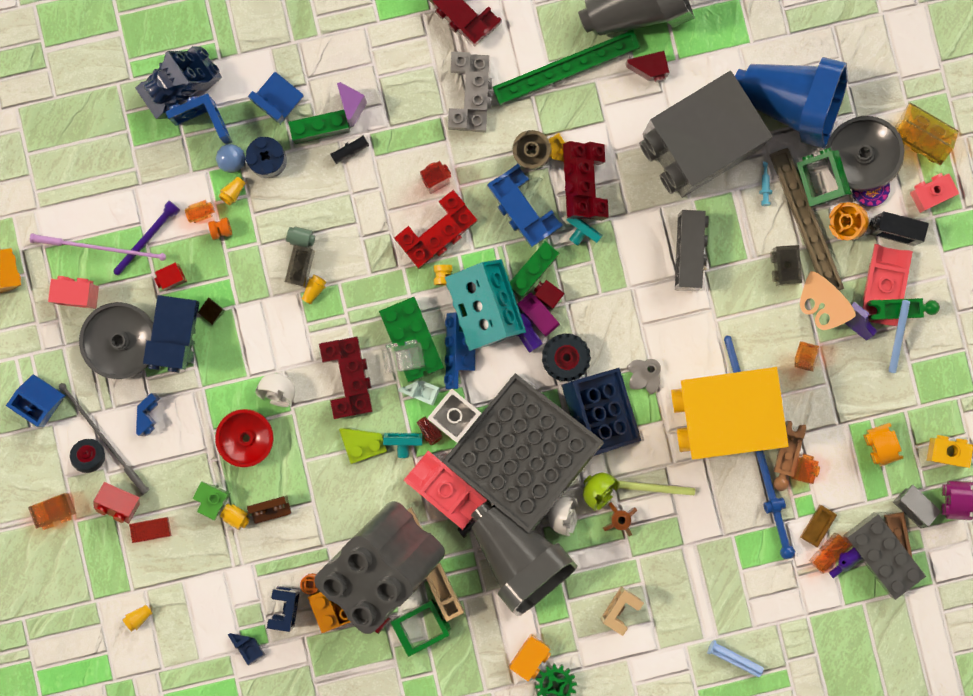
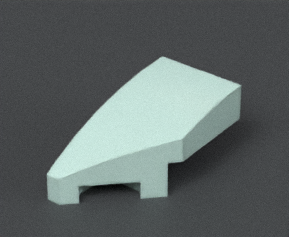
[398,380,441,406]

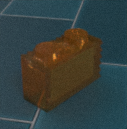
[28,493,76,530]

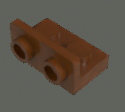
[247,495,292,524]

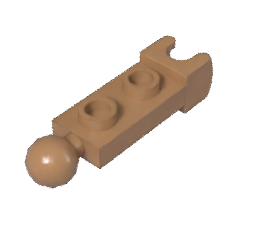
[773,421,806,491]

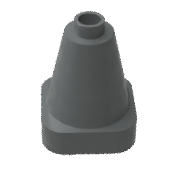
[578,0,695,36]
[471,501,578,616]

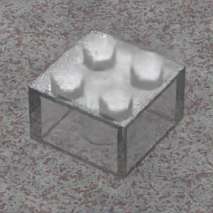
[381,340,426,374]

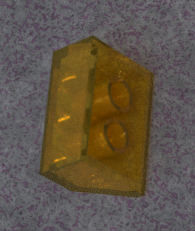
[895,102,959,166]

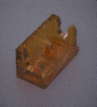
[808,533,850,574]

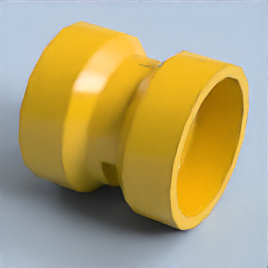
[434,265,452,286]

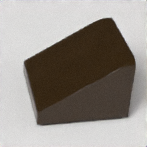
[198,298,225,325]

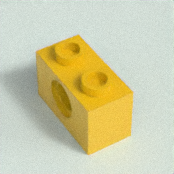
[926,435,973,468]

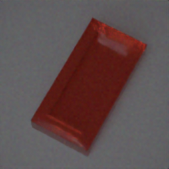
[129,517,172,543]

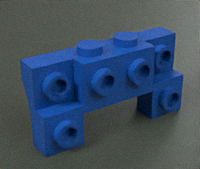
[487,164,563,248]

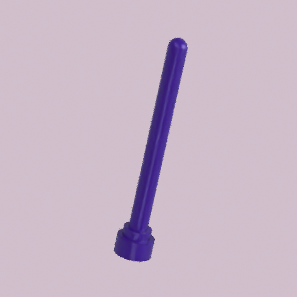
[114,200,180,275]

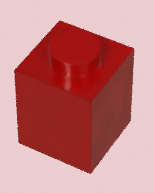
[154,262,187,291]

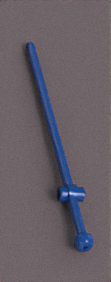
[724,336,795,559]

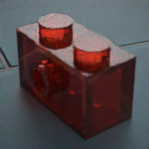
[420,161,451,194]

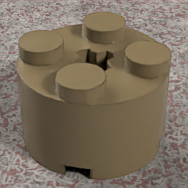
[513,130,552,170]

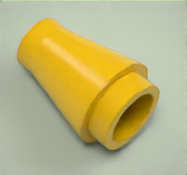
[218,177,246,205]
[301,274,326,304]
[122,604,153,632]

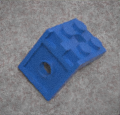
[166,93,232,145]

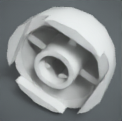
[255,372,295,407]
[545,496,579,536]

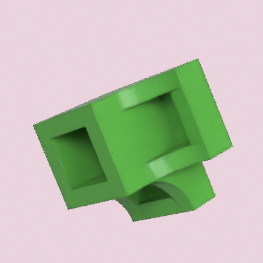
[193,481,231,520]

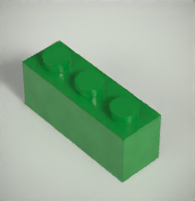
[288,110,350,144]
[510,241,560,299]

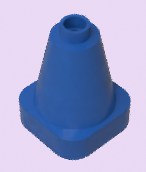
[735,57,848,149]

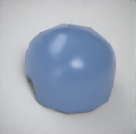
[216,144,246,173]

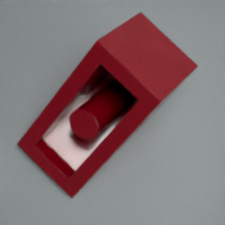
[625,51,670,82]

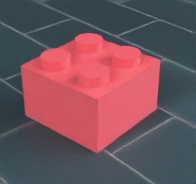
[48,276,99,309]

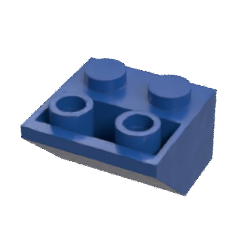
[6,374,66,427]

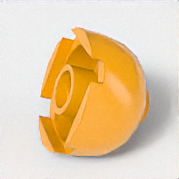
[829,202,869,241]

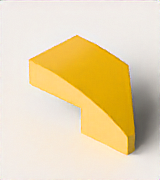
[548,133,565,162]

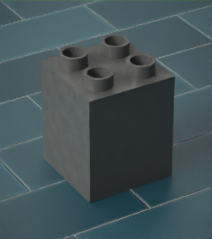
[639,70,773,198]

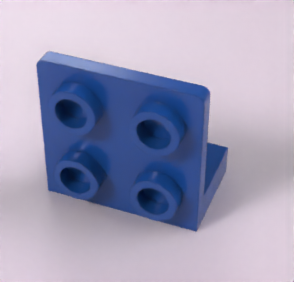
[248,72,304,125]

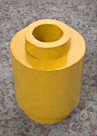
[220,504,250,530]

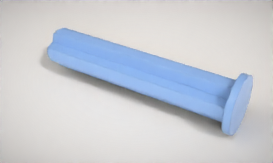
[707,640,764,677]

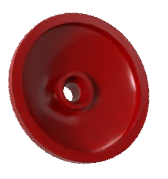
[215,409,274,467]

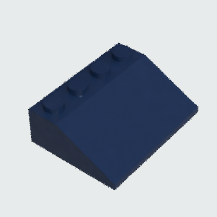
[561,368,642,456]

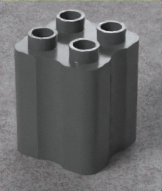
[314,501,445,634]

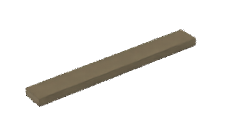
[769,147,844,290]

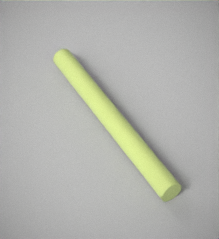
[619,481,695,496]

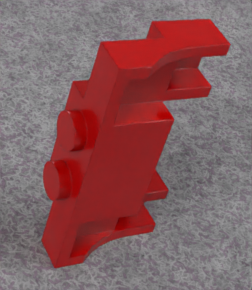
[394,190,478,269]

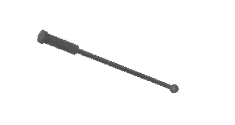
[59,383,150,495]

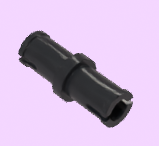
[330,135,369,164]

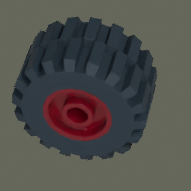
[542,333,591,382]

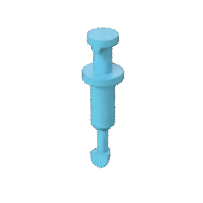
[759,161,772,206]

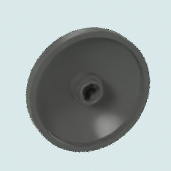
[826,116,904,191]
[79,302,153,379]

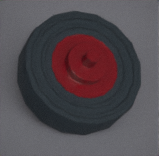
[69,439,105,473]

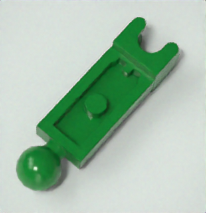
[867,298,940,320]

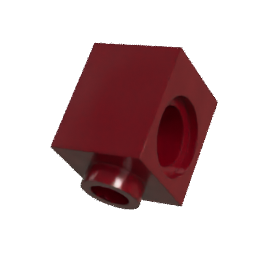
[534,280,565,310]

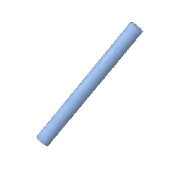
[889,300,910,373]

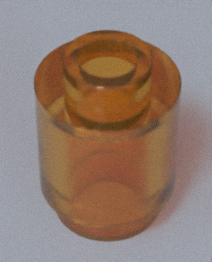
[185,199,215,223]

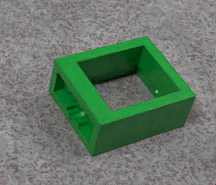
[797,148,851,207]
[390,599,451,657]

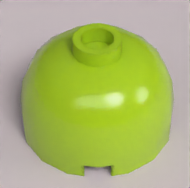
[582,472,620,511]

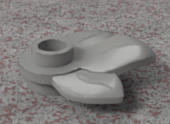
[627,359,661,394]

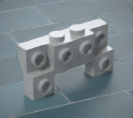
[448,52,492,133]

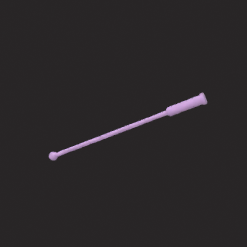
[30,233,166,261]

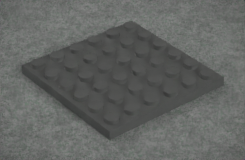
[442,373,604,533]

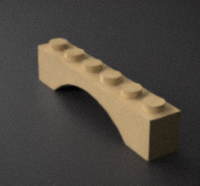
[407,507,464,622]

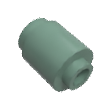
[286,226,315,249]

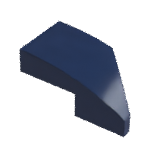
[228,633,266,666]

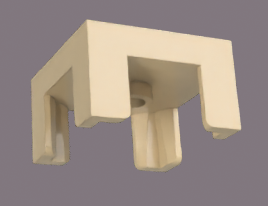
[600,586,644,636]

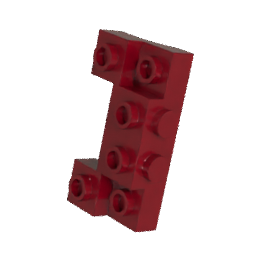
[429,0,502,47]
[563,141,609,221]
[319,336,373,419]

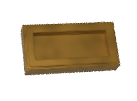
[800,504,837,548]

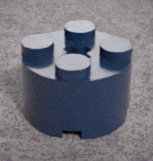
[246,137,287,178]

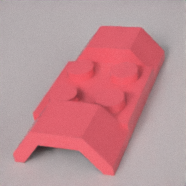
[862,244,913,326]
[404,451,487,530]

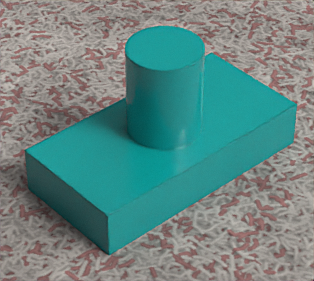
[566,218,603,246]
[383,433,423,458]

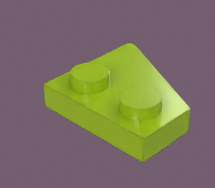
[339,428,387,464]

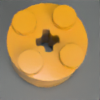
[863,423,903,467]

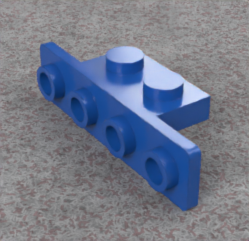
[444,312,475,390]

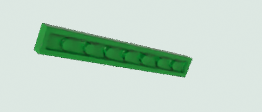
[492,30,640,106]

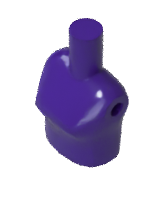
[829,547,863,579]

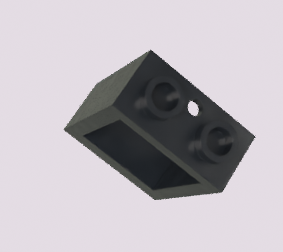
[869,211,929,246]

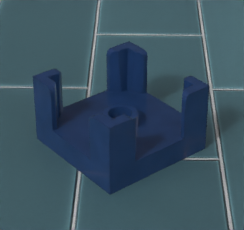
[266,586,300,632]

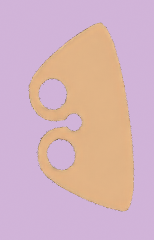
[800,271,856,330]

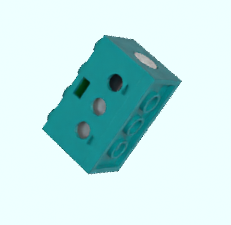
[445,259,526,351]

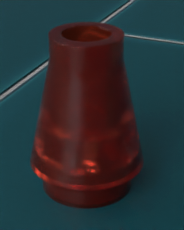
[417,416,443,446]

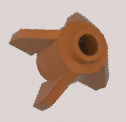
[603,502,637,536]

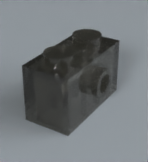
[770,245,802,286]

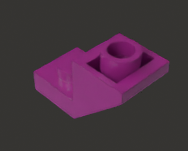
[517,292,560,337]

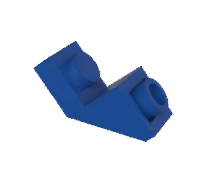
[136,393,160,436]

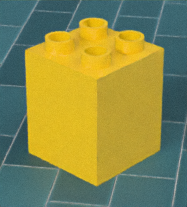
[671,367,789,460]

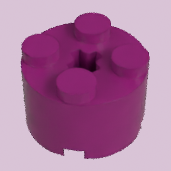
[941,480,973,520]

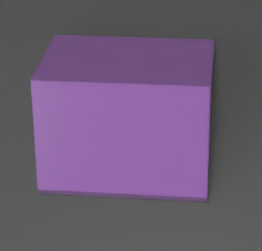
[337,82,367,127]

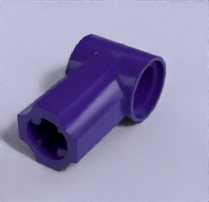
[516,312,543,353]

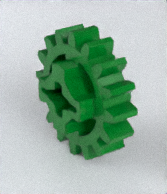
[535,663,577,696]

